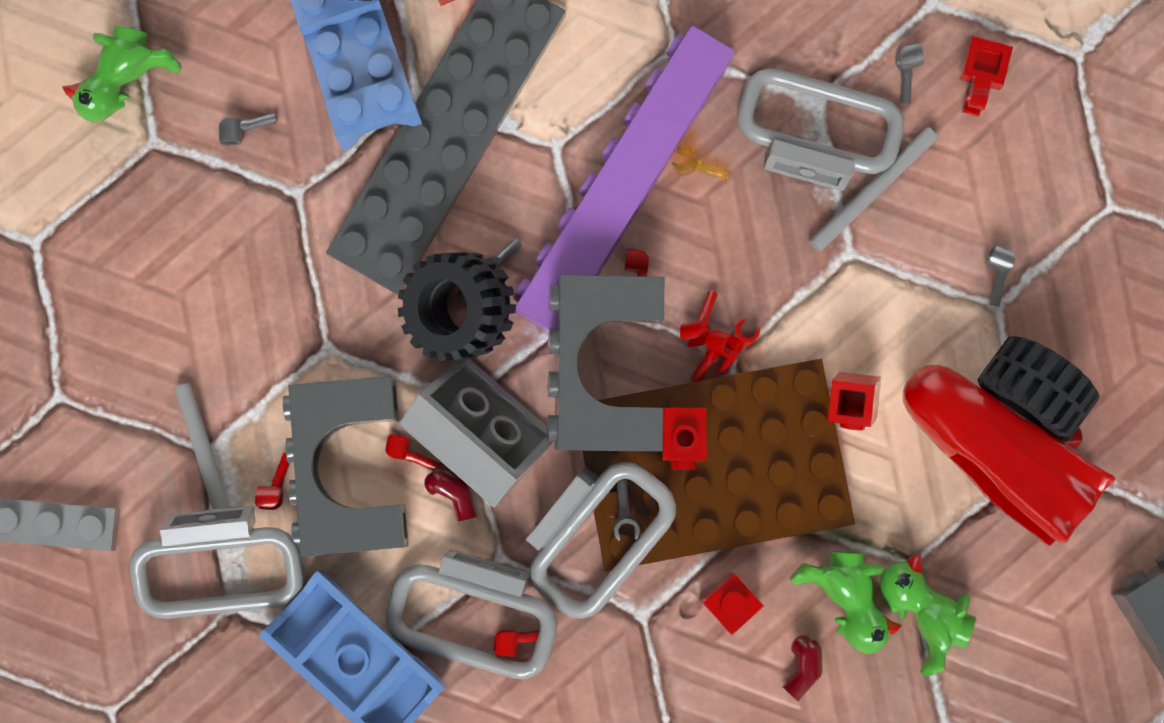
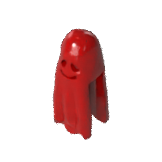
[902,365,1115,546]

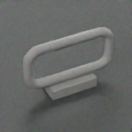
[737,68,904,191]
[526,462,676,619]
[129,505,304,619]
[386,549,557,679]

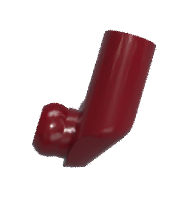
[424,468,478,522]
[783,635,823,701]

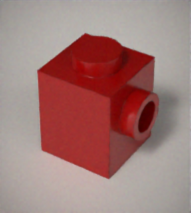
[828,372,881,430]
[661,408,707,470]

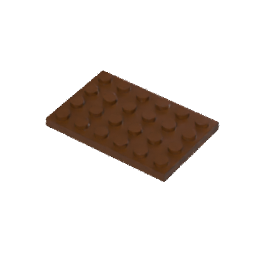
[582,358,855,572]

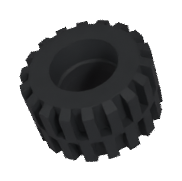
[397,252,516,361]
[977,336,1100,442]

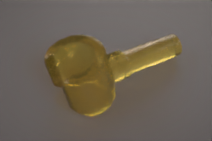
[672,146,730,181]

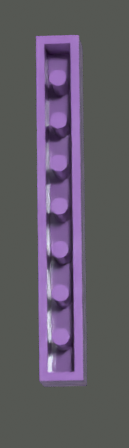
[513,25,735,333]

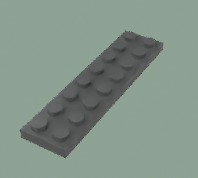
[326,0,566,296]

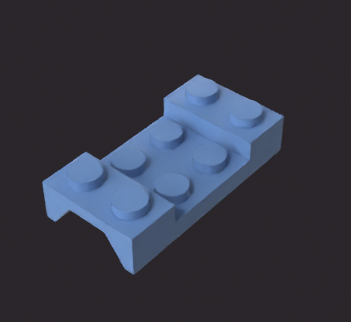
[290,0,422,151]
[258,570,447,723]

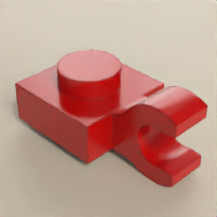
[959,36,1013,117]

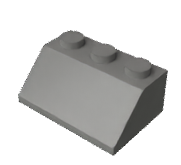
[398,358,554,508]

